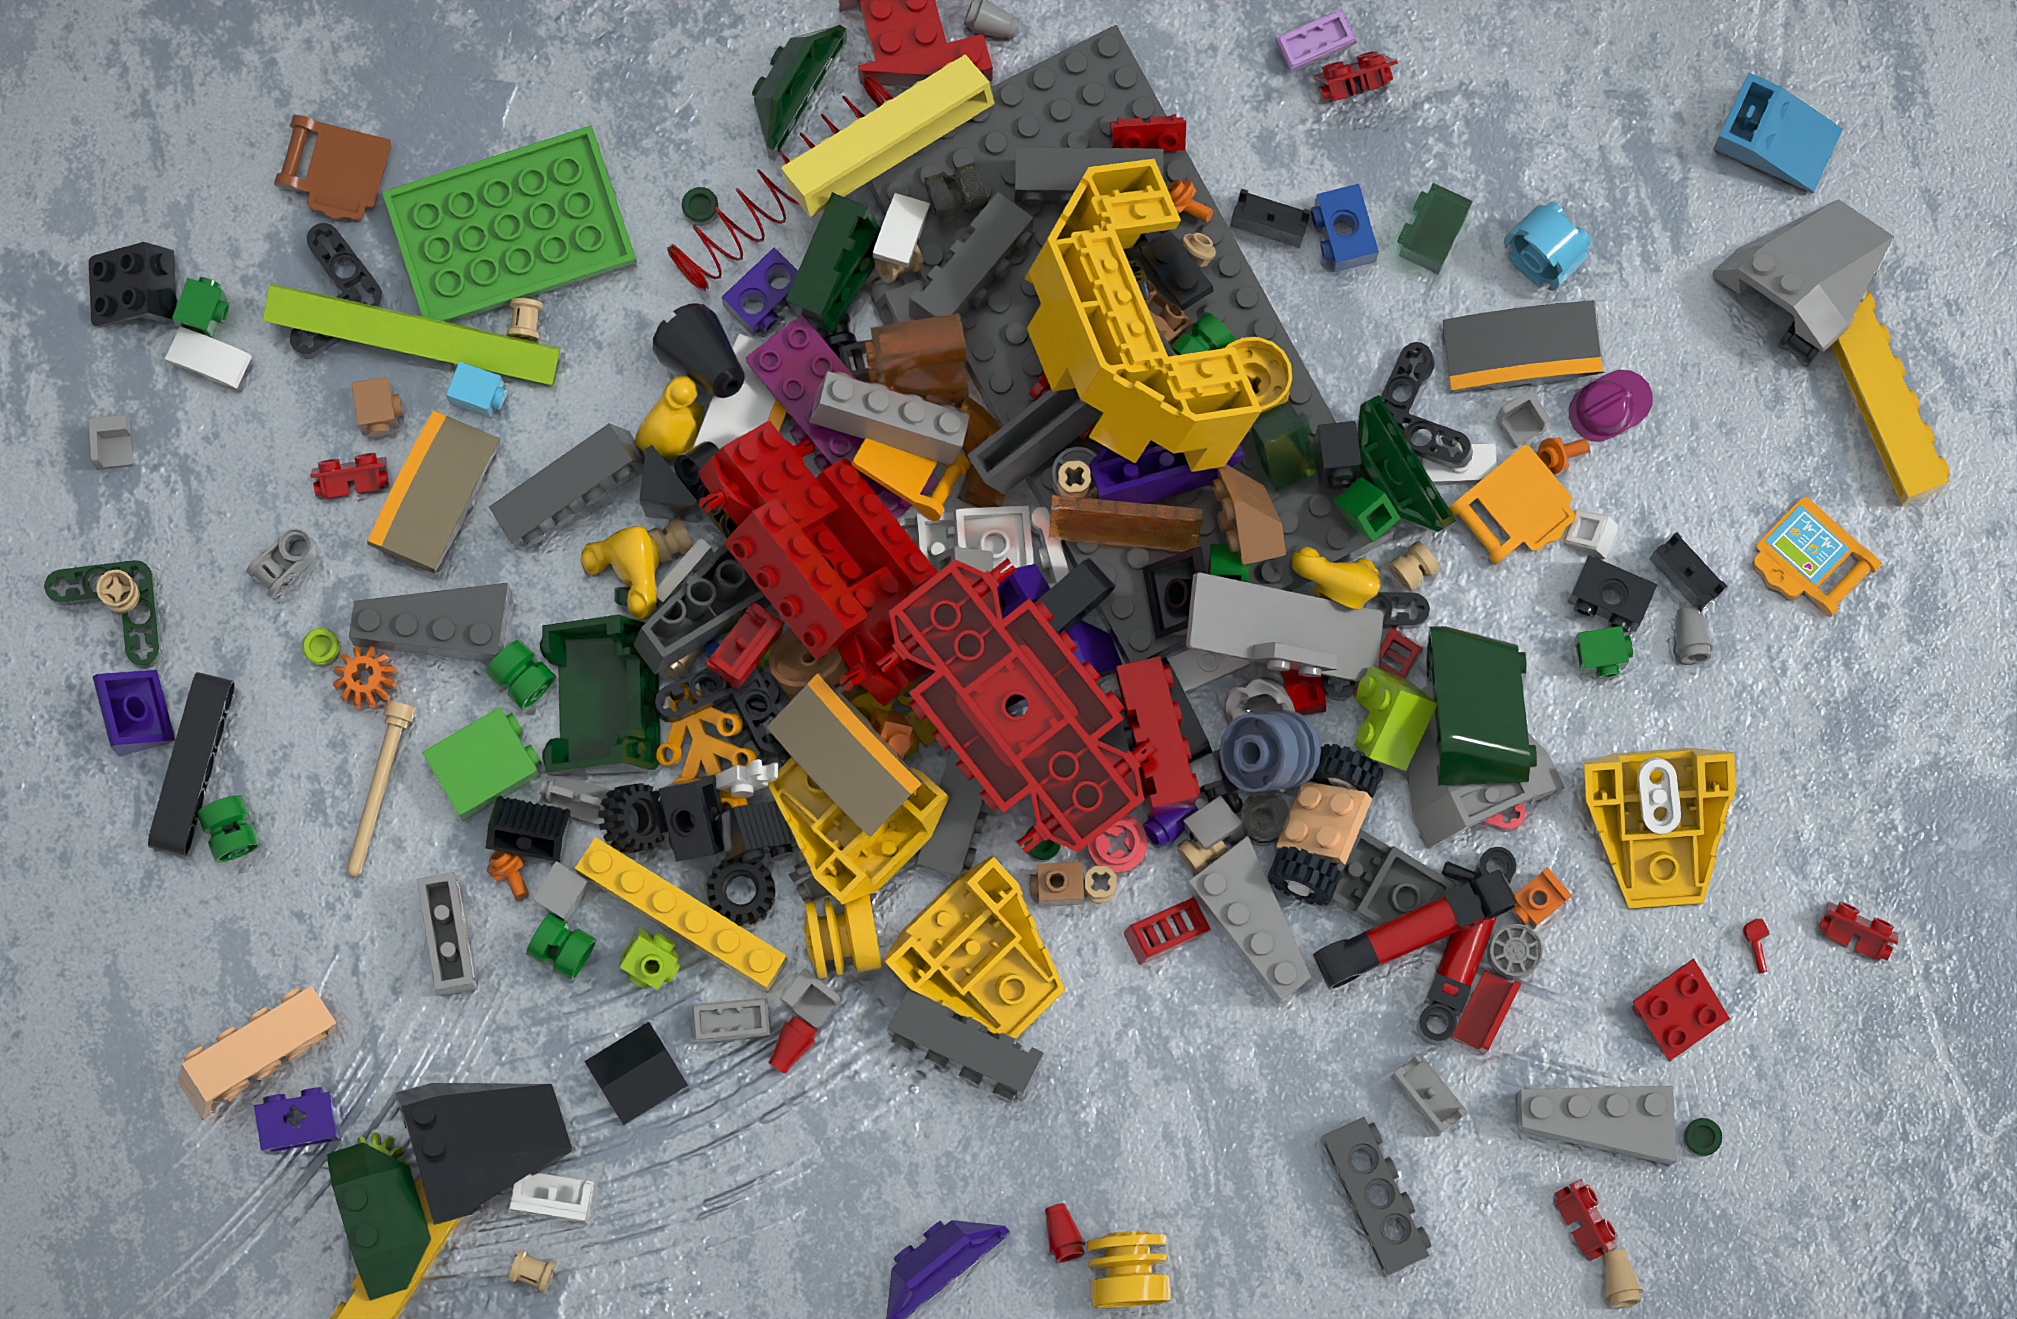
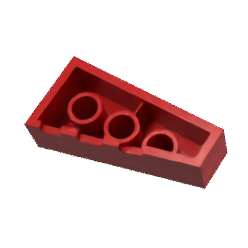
[1115,656,1200,816]

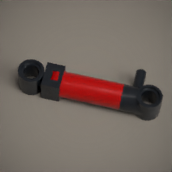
[1416,847,1517,1045]
[1313,869,1518,990]

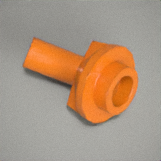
[1167,180,1214,223]
[1538,437,1591,474]
[487,851,529,900]

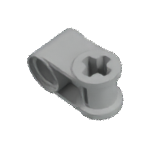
[246,528,318,599]

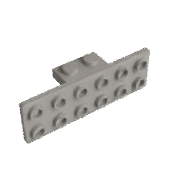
[1186,573,1384,682]

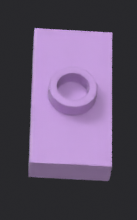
[1276,9,1357,72]

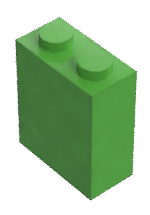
[422,707,542,822]

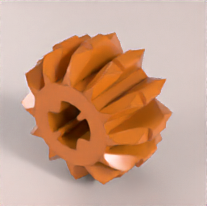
[333,646,396,709]

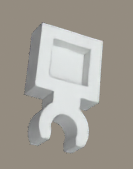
[716,759,778,798]

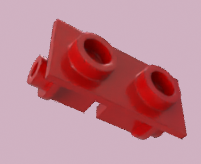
[1110,114,1187,152]
[310,453,389,499]
[1818,901,1898,961]
[1554,1179,1618,1261]

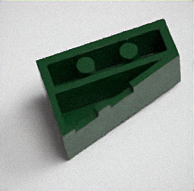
[786,192,881,333]

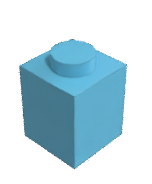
[446,361,507,418]

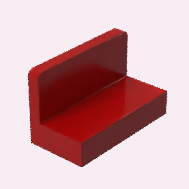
[1451,970,1522,1055]

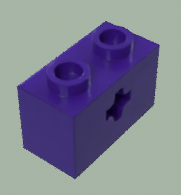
[254,1087,341,1154]

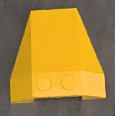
[1583,748,1736,909]
[768,757,949,905]
[884,856,1065,1039]

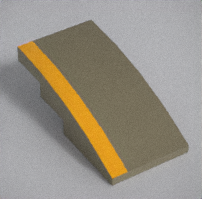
[367,410,500,574]
[767,672,924,837]

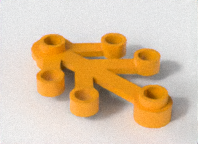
[656,687,757,812]

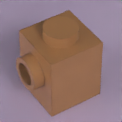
[351,377,403,437]
[1030,862,1084,906]

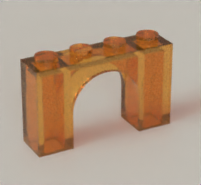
[865,313,969,406]

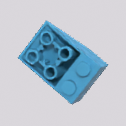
[1713,73,1843,193]

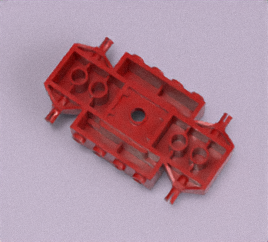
[699,420,938,706]
[875,558,1159,854]

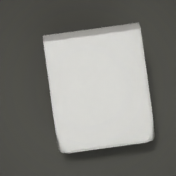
[1564,509,1618,558]

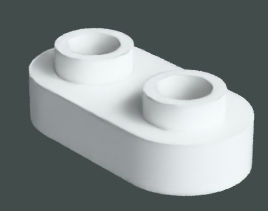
[1637,757,1681,834]

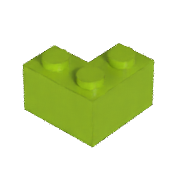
[1354,666,1437,771]

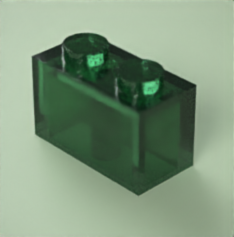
[1397,183,1473,275]
[1251,401,1317,491]

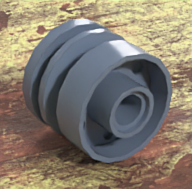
[1219,710,1321,793]

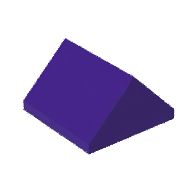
[92,670,175,757]

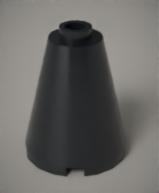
[653,303,745,398]

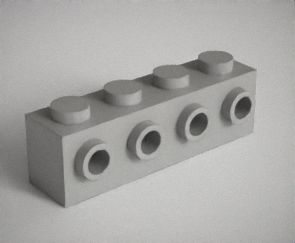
[809,371,970,465]

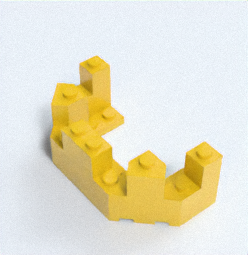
[1024,159,1262,472]

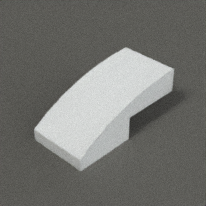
[873,193,930,268]
[165,327,252,389]

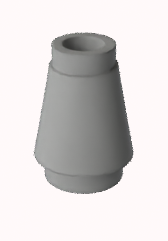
[963,0,1020,39]
[1676,606,1713,664]

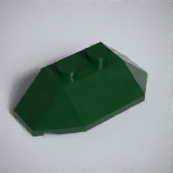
[752,25,847,161]
[1356,395,1456,532]
[326,1142,432,1301]

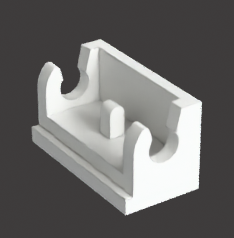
[509,1173,595,1224]

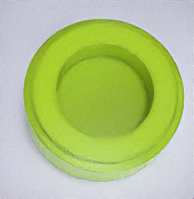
[302,628,341,667]

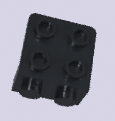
[89,242,177,328]

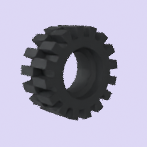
[598,783,668,853]
[707,858,775,926]

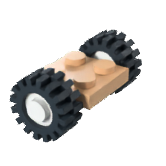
[1267,744,1383,905]

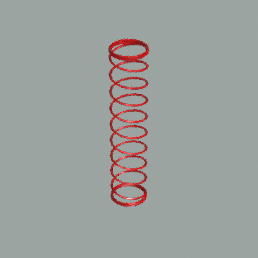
[667,76,893,291]

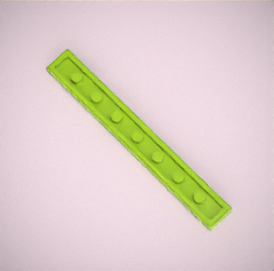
[263,283,561,385]

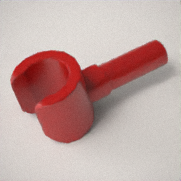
[1742,919,1770,974]

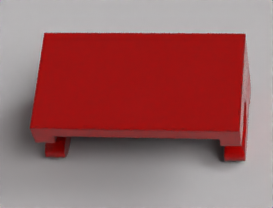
[705,603,784,690]

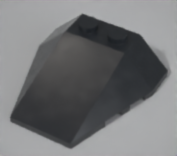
[395,1083,572,1225]

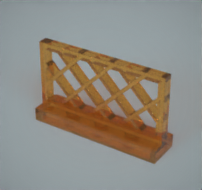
[1049,495,1204,551]

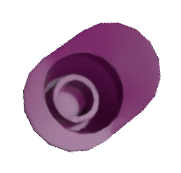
[1569,370,1653,441]

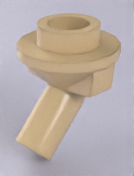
[1182,233,1216,267]

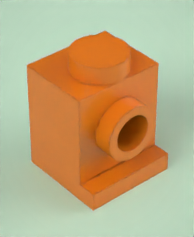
[869,707,914,761]
[1511,867,1572,929]

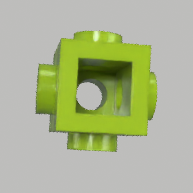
[619,927,680,990]

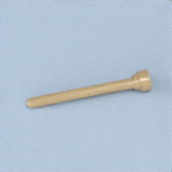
[347,700,416,877]

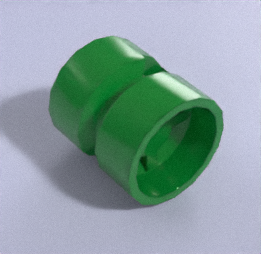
[1170,312,1236,355]
[485,639,557,710]
[197,795,261,863]
[526,912,597,981]

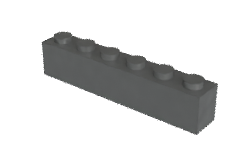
[967,327,1176,495]

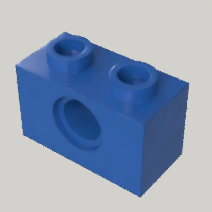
[1310,184,1379,272]

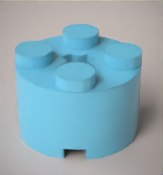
[1504,202,1592,290]

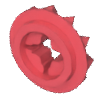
[1088,815,1148,873]

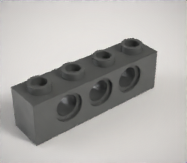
[1321,1117,1432,1277]

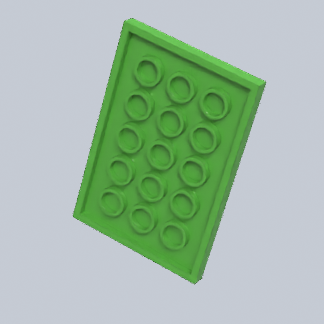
[382,125,637,323]

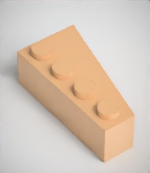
[178,986,336,1120]

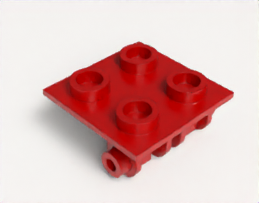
[1314,51,1398,103]
[1631,959,1730,1062]

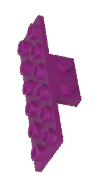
[746,315,940,520]

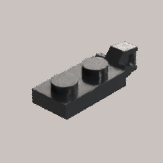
[1138,230,1213,311]

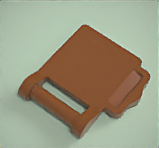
[274,115,391,222]

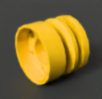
[1226,337,1292,432]
[803,894,882,980]
[1087,1231,1171,1308]

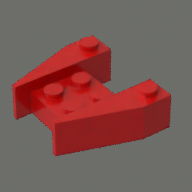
[838,0,993,87]

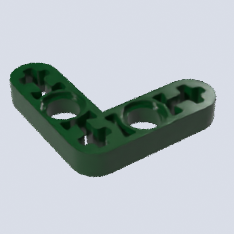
[44,560,162,669]

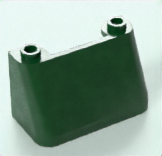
[540,614,660,775]
[1426,626,1537,786]

